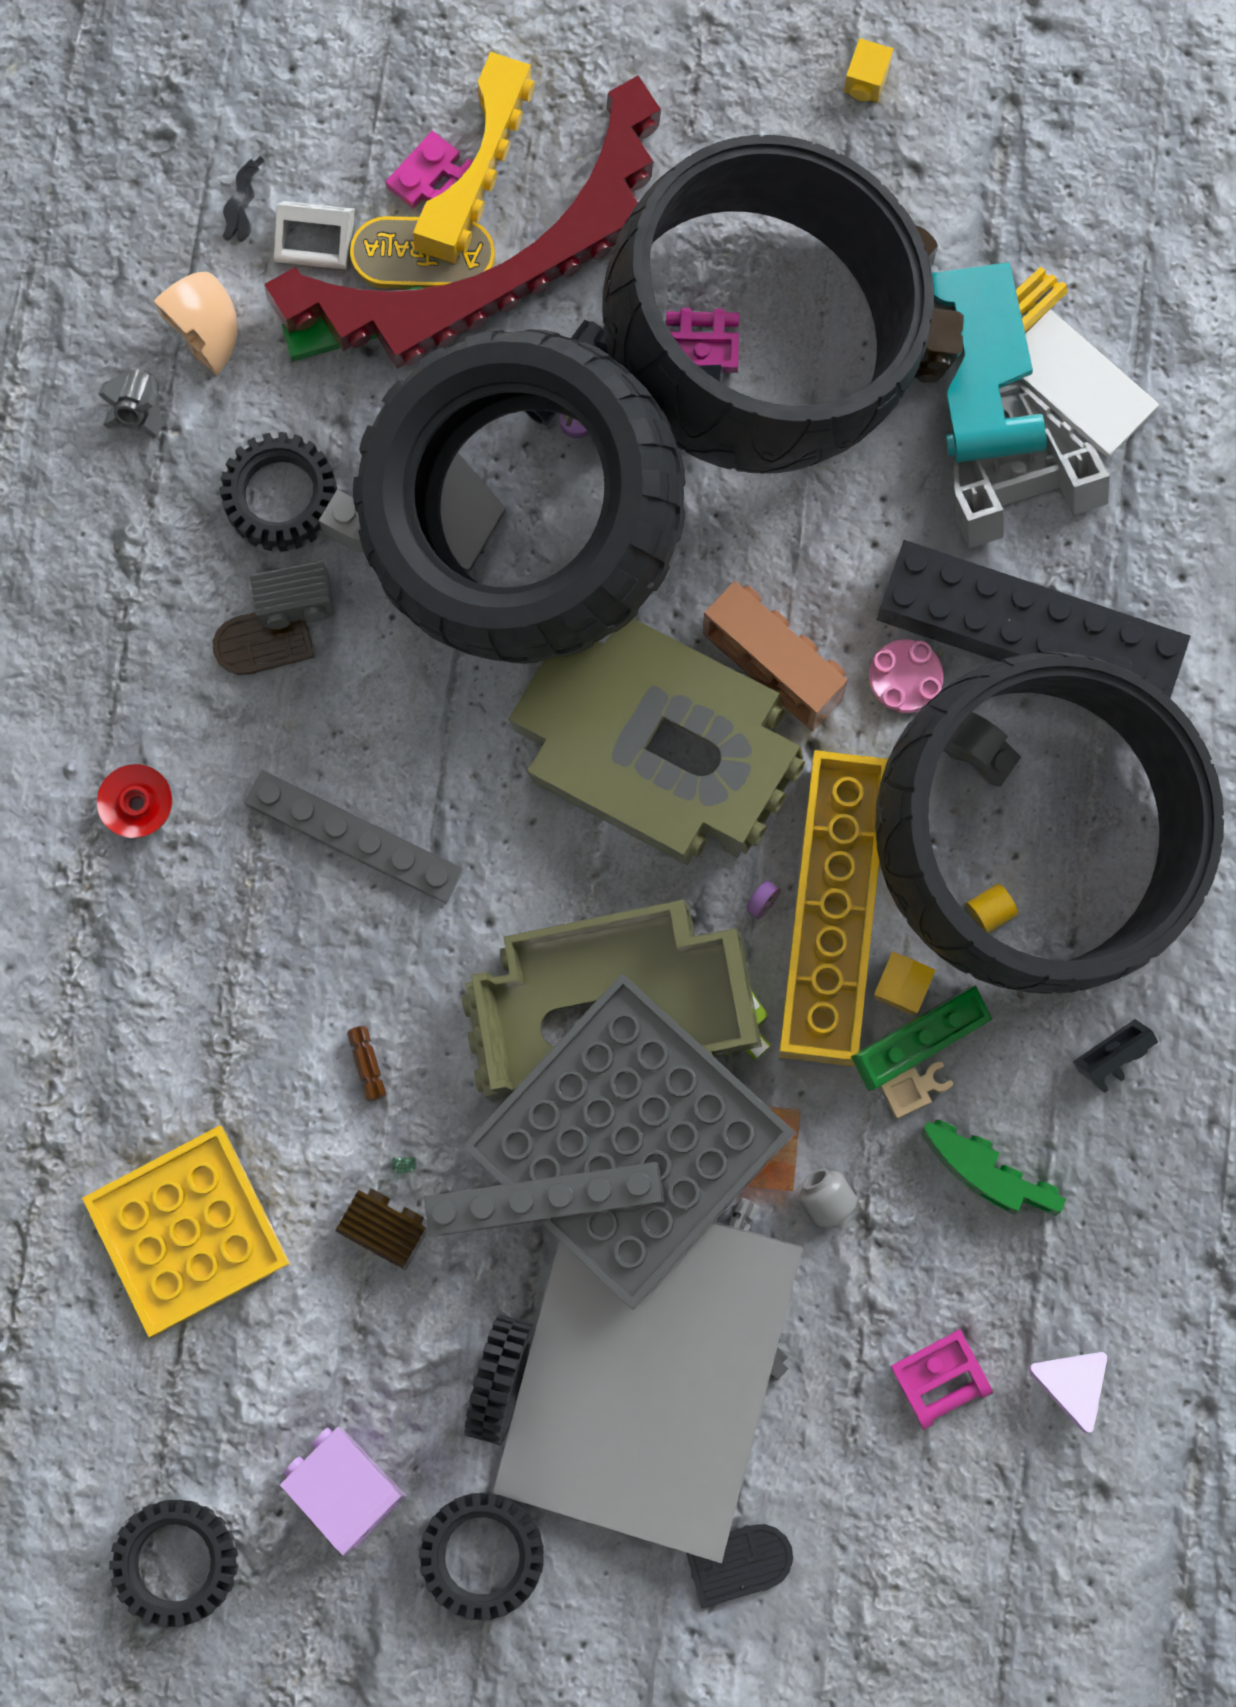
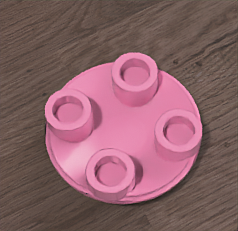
[869,639,944,713]

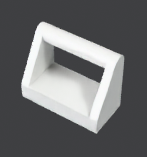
[274,201,355,270]

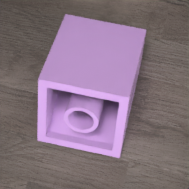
[280,1427,407,1555]

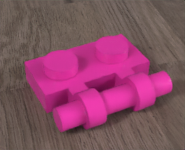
[385,131,473,213]
[666,308,739,373]

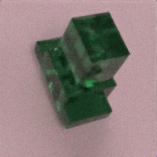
[392,1157,416,1173]

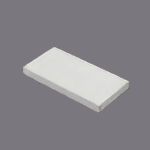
[1019,309,1159,459]

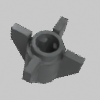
[98,369,162,438]

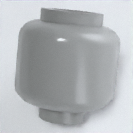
[799,1169,857,1228]

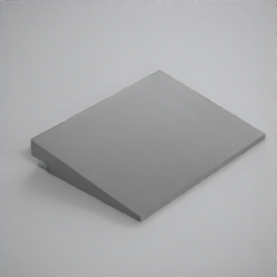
[493,1222,803,1563]

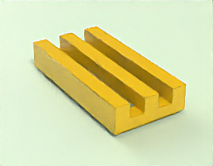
[1016,266,1068,333]

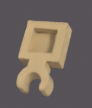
[880,1062,953,1120]

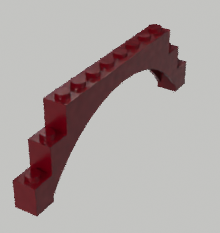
[264,75,661,369]

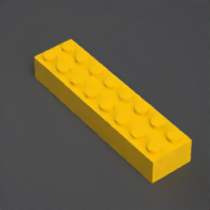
[778,750,888,1067]

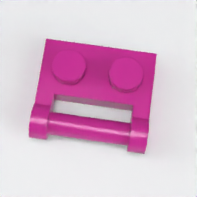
[890,1329,993,1430]

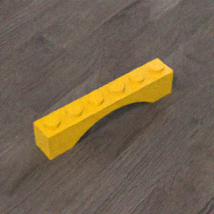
[413,52,535,264]

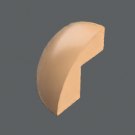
[154,272,238,376]

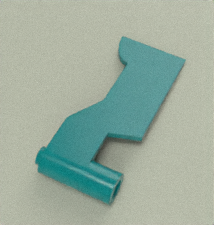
[931,262,1047,463]

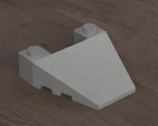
[953,381,1110,548]
[319,453,506,572]

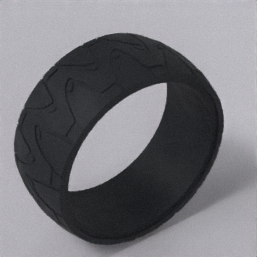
[602,135,934,474]
[875,652,1224,994]

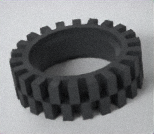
[220,432,337,552]
[464,1315,535,1446]
[419,1492,544,1621]
[109,1499,238,1628]

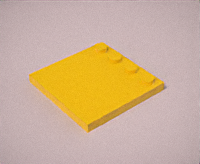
[82,1125,291,1338]

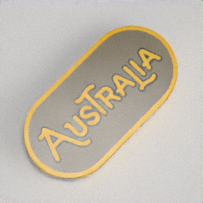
[350,216,495,290]

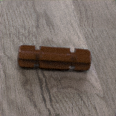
[347,1026,386,1101]

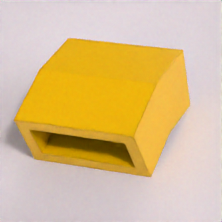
[874,951,936,1015]

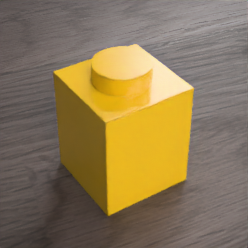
[844,38,894,103]

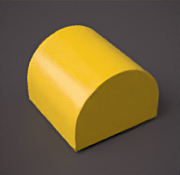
[964,883,1018,934]

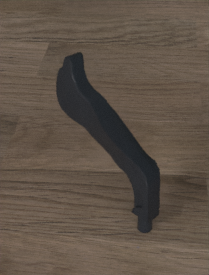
[223,156,265,242]

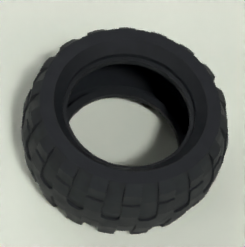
[353,329,686,664]

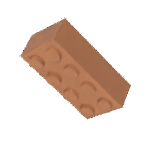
[703,581,848,732]

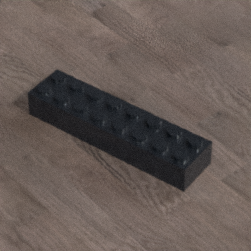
[877,540,1191,698]

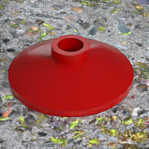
[97,764,173,838]

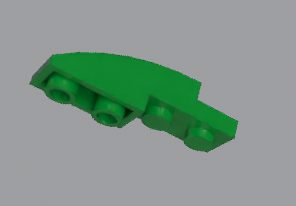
[921,1119,1066,1216]

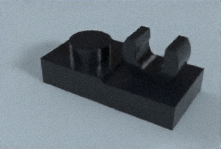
[1073,1019,1158,1093]

